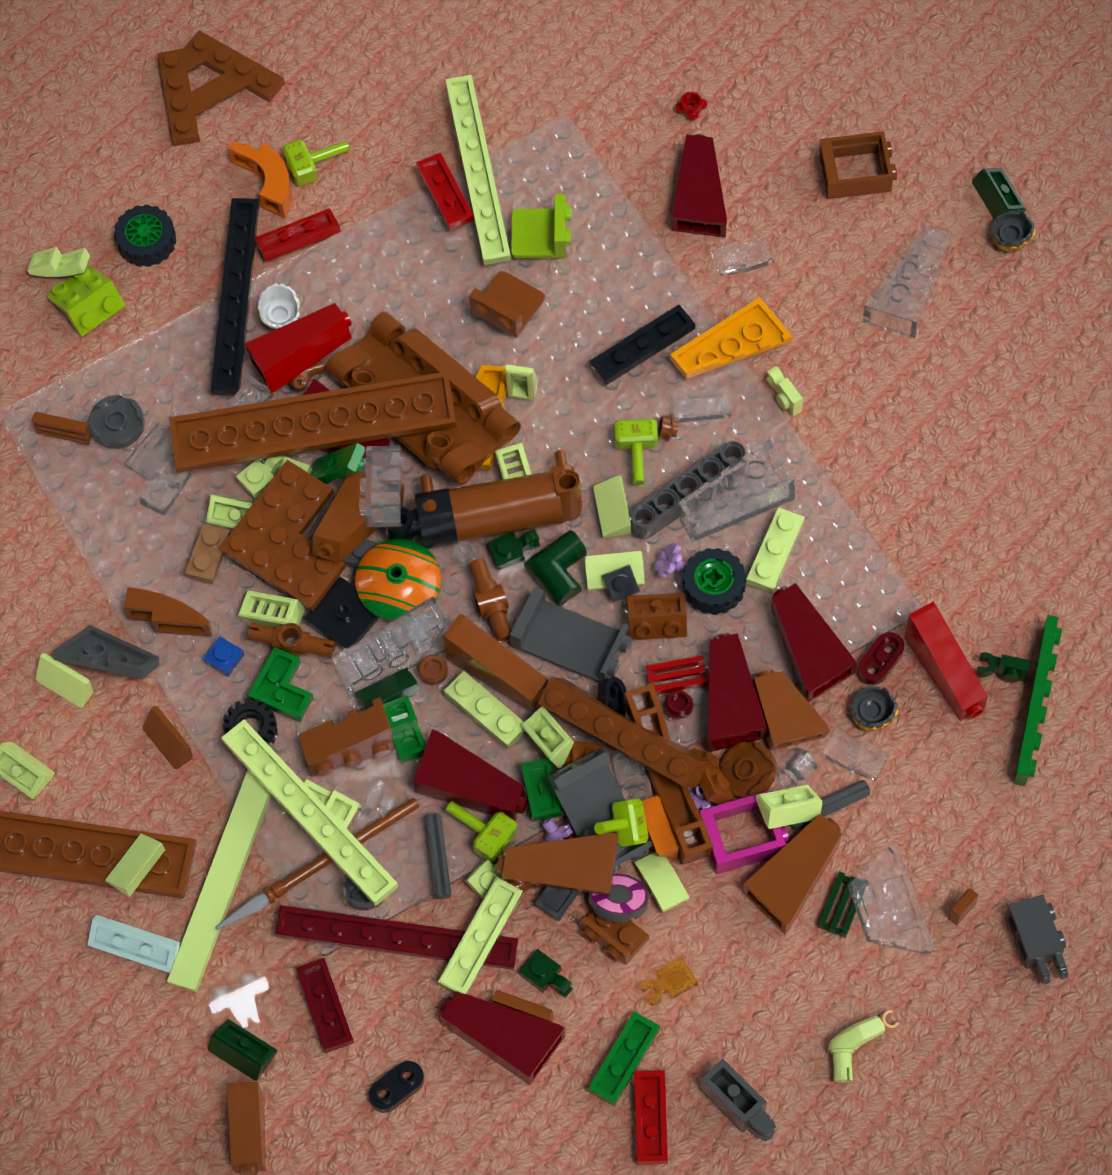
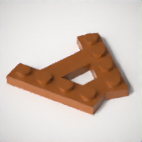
[157,30,285,146]

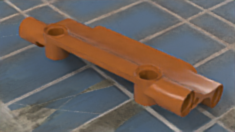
[325,311,521,485]

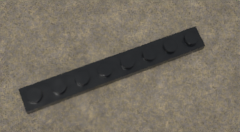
[211,198,260,395]

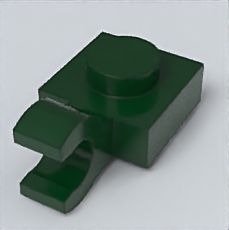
[487,529,540,570]
[976,652,1031,682]
[519,949,573,998]

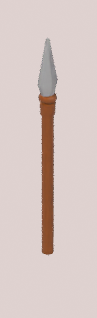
[215,798,420,930]

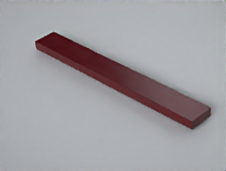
[275,905,518,970]

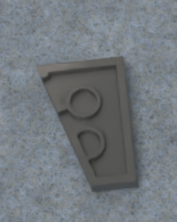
[54,625,159,679]

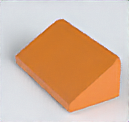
[642,795,679,860]

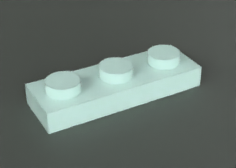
[87,915,180,973]

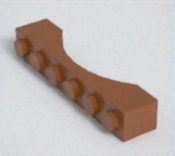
[538,678,710,788]
[623,683,713,865]

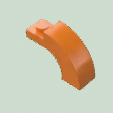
[228,140,292,218]

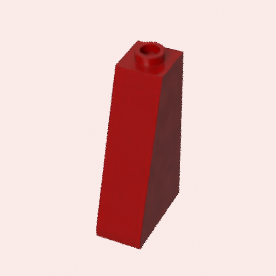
[245,303,352,393]
[904,601,988,721]

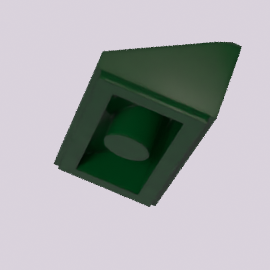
[972,168,1026,220]
[355,667,420,710]
[208,1019,278,1081]

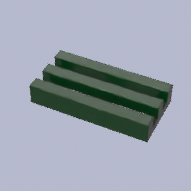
[818,872,868,938]

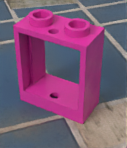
[699,791,789,874]

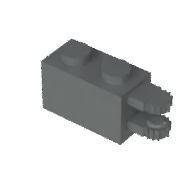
[1006,894,1068,985]
[700,1059,776,1142]

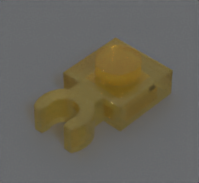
[641,957,698,1006]

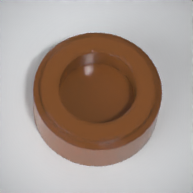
[419,655,448,685]

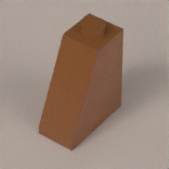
[753,669,830,751]
[227,1082,266,1175]

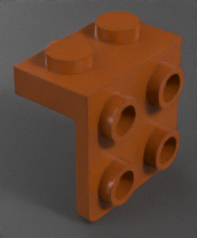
[469,271,545,338]

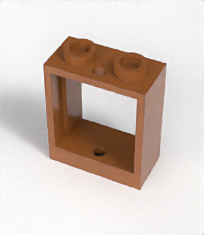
[819,131,897,199]

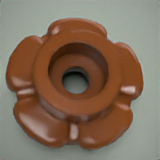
[657,414,679,442]

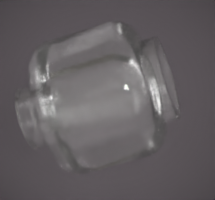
[775,748,818,789]

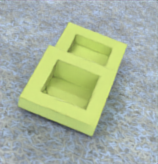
[27,247,90,277]
[304,779,360,829]
[634,852,690,913]

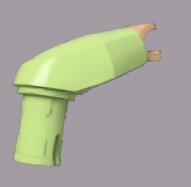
[828,1010,899,1082]

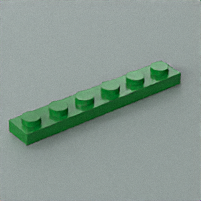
[1014,615,1062,786]

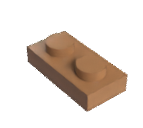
[185,523,231,585]

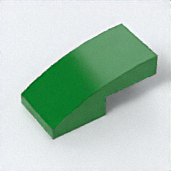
[383,695,426,764]

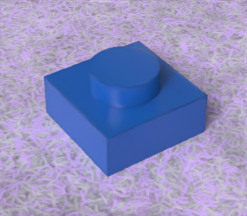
[203,636,245,677]

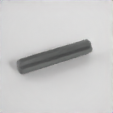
[791,780,870,830]
[425,813,451,900]

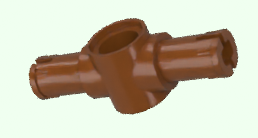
[469,558,512,643]
[247,622,336,659]

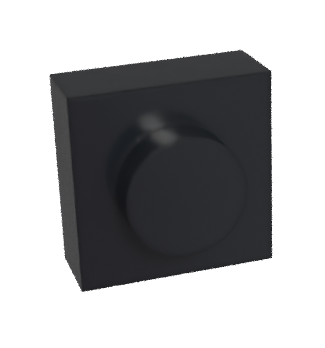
[602,564,640,602]

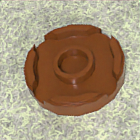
[720,741,777,799]

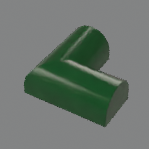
[524,530,587,606]

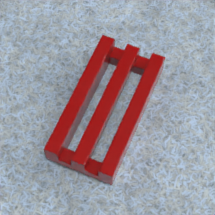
[645,655,709,695]

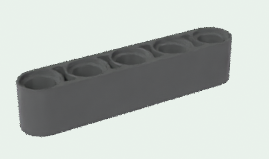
[631,441,746,539]

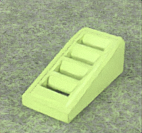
[505,365,538,401]
[495,443,531,479]
[238,590,305,628]

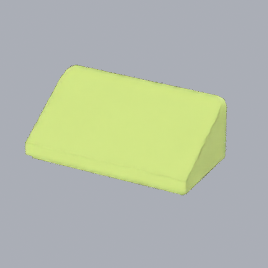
[593,476,631,538]
[206,494,254,529]
[585,551,645,591]
[36,653,94,708]
[521,706,574,769]
[0,742,55,799]
[756,785,823,829]
[105,834,165,897]

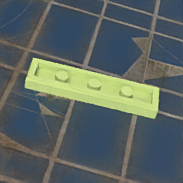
[438,877,523,994]

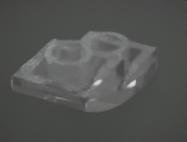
[609,750,653,801]

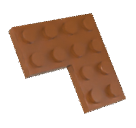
[220,460,346,612]

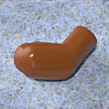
[290,360,325,391]

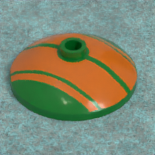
[355,539,441,622]

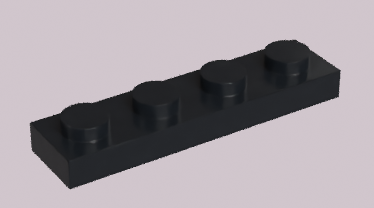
[589,304,696,386]

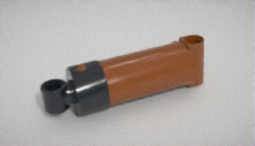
[384,450,582,549]

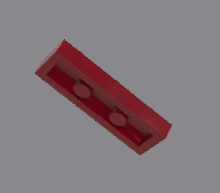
[296,958,354,1053]

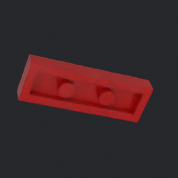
[416,152,474,231]
[256,208,341,262]
[634,1070,668,1165]

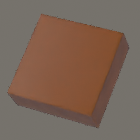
[949,888,979,926]

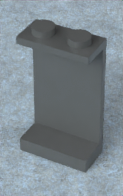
[510,587,632,683]
[547,749,653,872]

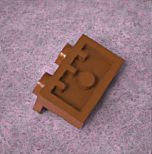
[627,593,687,640]
[580,909,649,965]

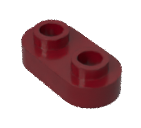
[858,632,904,685]

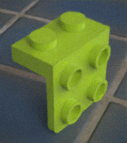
[511,194,572,258]
[47,266,126,337]

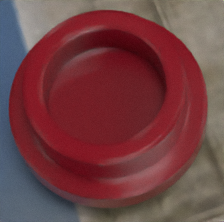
[664,691,693,719]

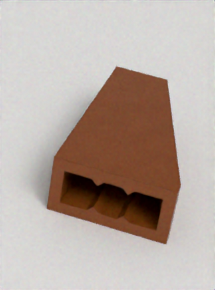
[312,471,405,563]
[443,614,548,712]
[743,813,842,934]
[497,833,619,896]

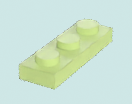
[746,507,805,593]
[444,671,526,749]

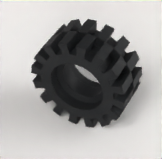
[223,698,278,745]

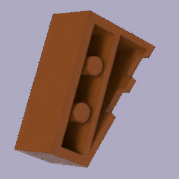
[298,697,395,777]

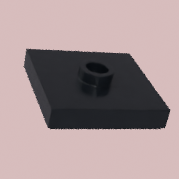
[304,577,379,654]

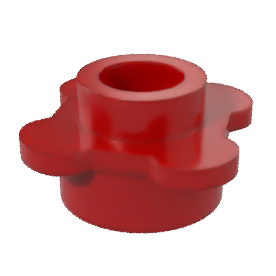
[675,92,707,120]

